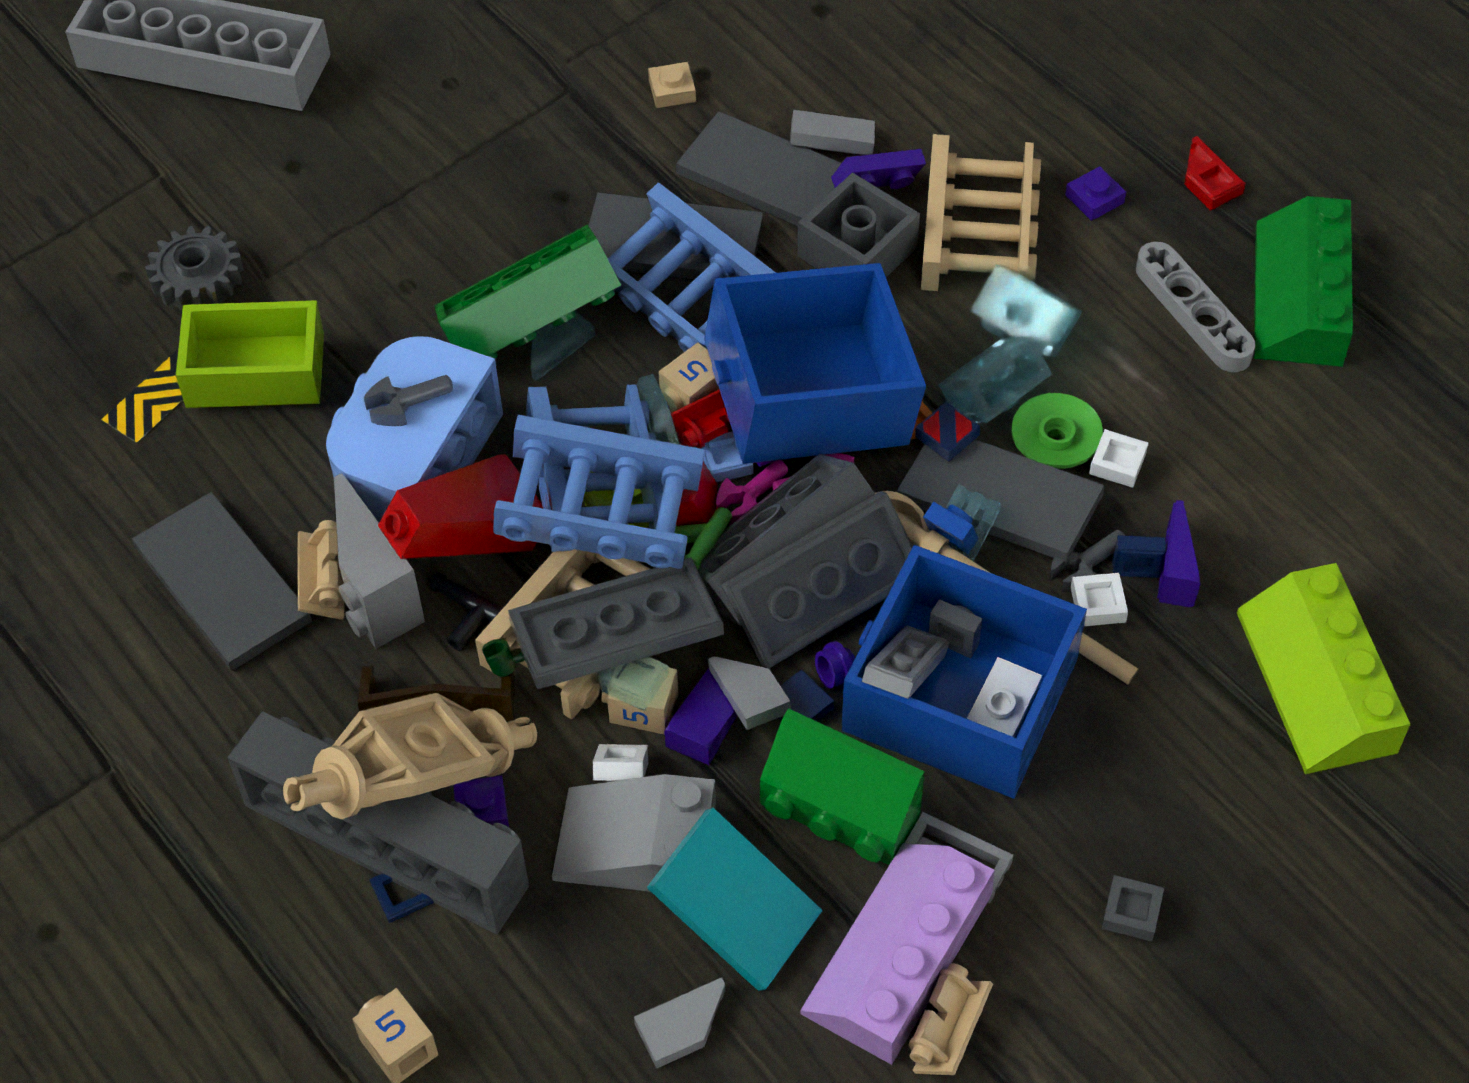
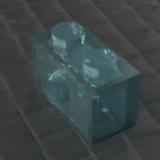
[970,264,1082,359]
[938,336,1052,422]

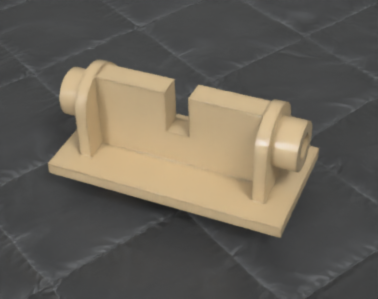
[298,520,344,620]
[908,963,993,1075]

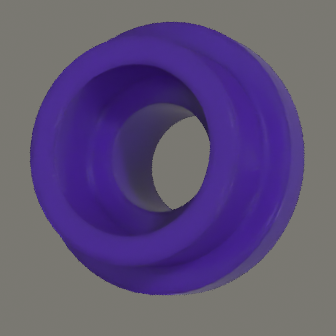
[815,641,855,689]

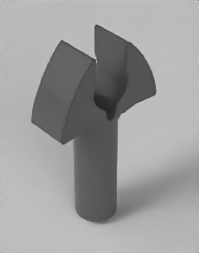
[364,375,453,426]
[1050,530,1125,592]

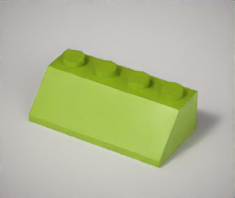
[1237,563,1410,774]

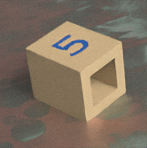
[659,342,719,413]
[602,661,678,735]
[352,988,438,1083]

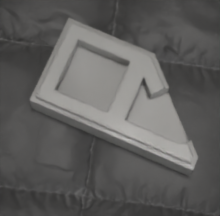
[708,656,791,730]
[634,977,725,1069]

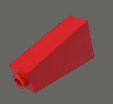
[378,455,543,559]

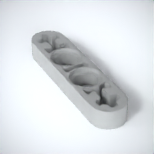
[1136,242,1255,372]

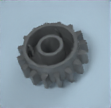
[145,226,244,311]

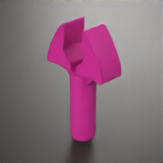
[716,460,788,526]

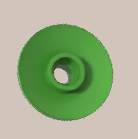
[1012,393,1103,469]

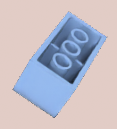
[326,336,503,522]

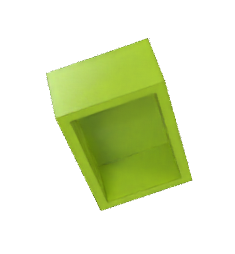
[176,300,324,408]

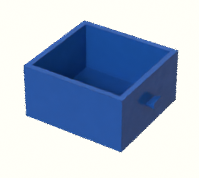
[704,263,926,464]
[842,545,1087,799]

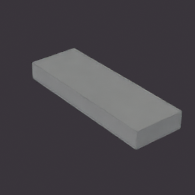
[862,625,950,699]

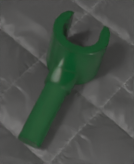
[482,639,525,677]

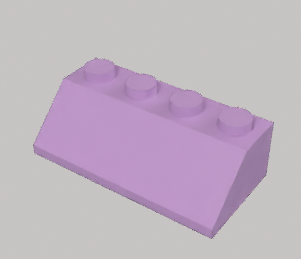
[800,843,995,1065]

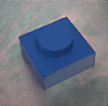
[923,501,978,554]

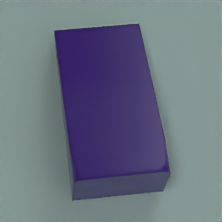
[1157,500,1200,607]
[664,668,737,765]

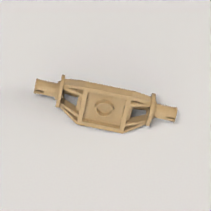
[283,693,537,819]

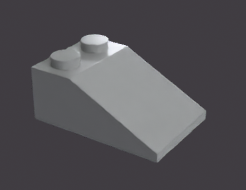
[334,473,425,649]
[552,774,716,892]

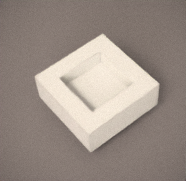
[1089,429,1148,488]
[1071,573,1128,626]
[593,744,648,782]

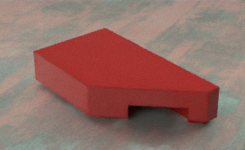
[1184,136,1246,211]

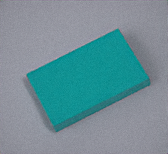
[646,808,822,991]

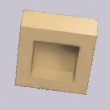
[648,62,696,108]

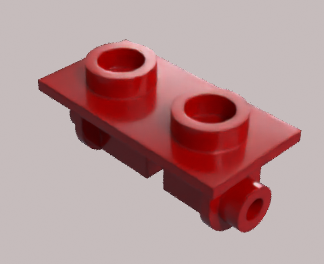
[671,389,731,449]

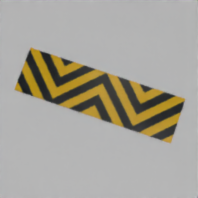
[101,350,183,443]

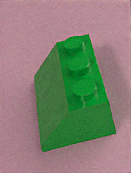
[760,708,925,865]

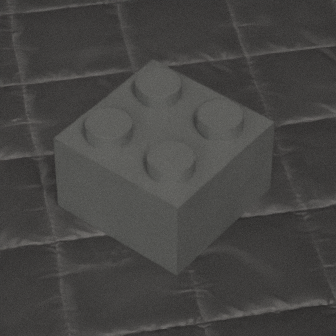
[797,173,920,278]

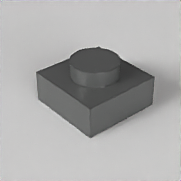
[929,599,983,658]
[1101,875,1164,942]

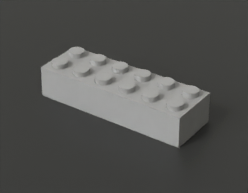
[65,0,331,111]

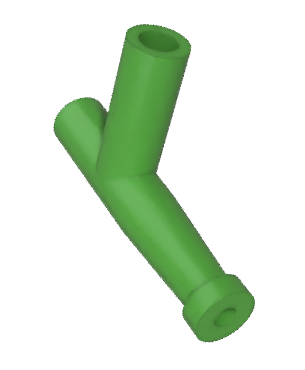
[674,507,732,570]

